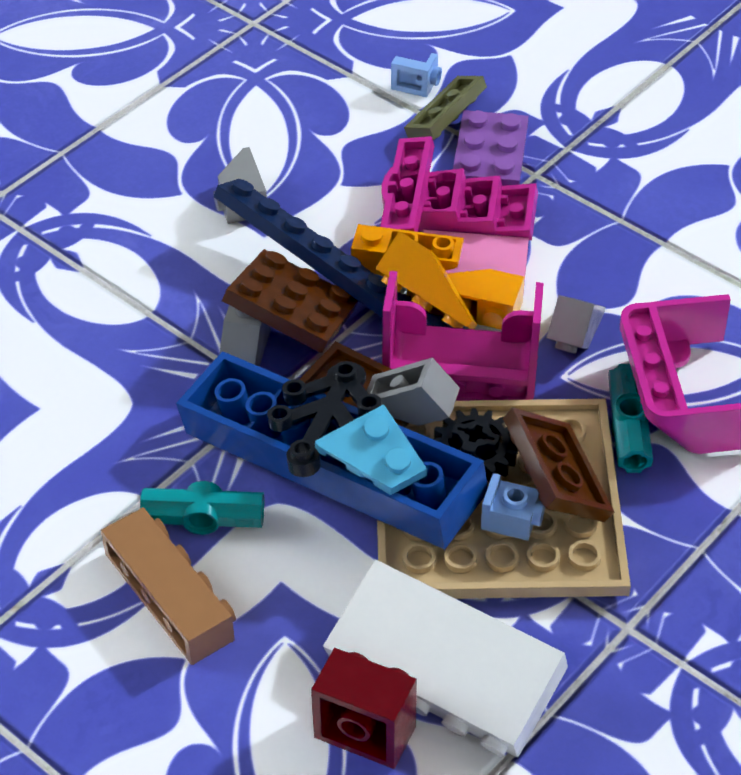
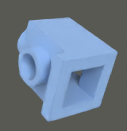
[481,473,545,541]

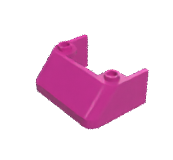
[382,271,544,401]
[620,294,741,454]

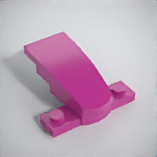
[380,136,538,240]

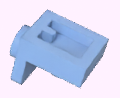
[391,53,442,97]

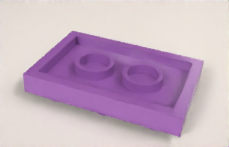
[453,110,529,186]

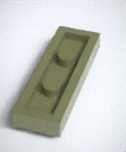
[404,76,487,140]

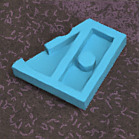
[315,404,427,495]

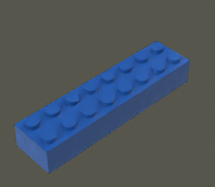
[176,351,488,550]

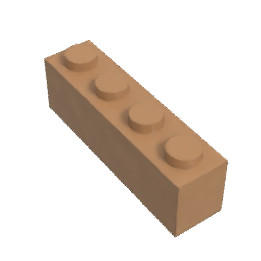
[101,507,236,665]

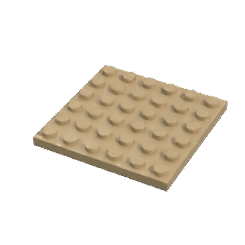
[377,398,631,599]

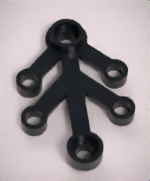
[267,361,382,477]

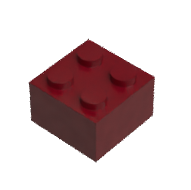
[311,647,417,769]

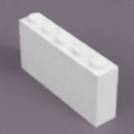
[323,559,568,758]

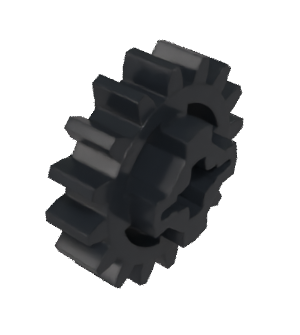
[433,408,518,483]

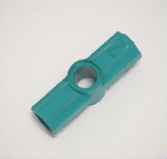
[608,364,653,473]
[140,481,265,535]

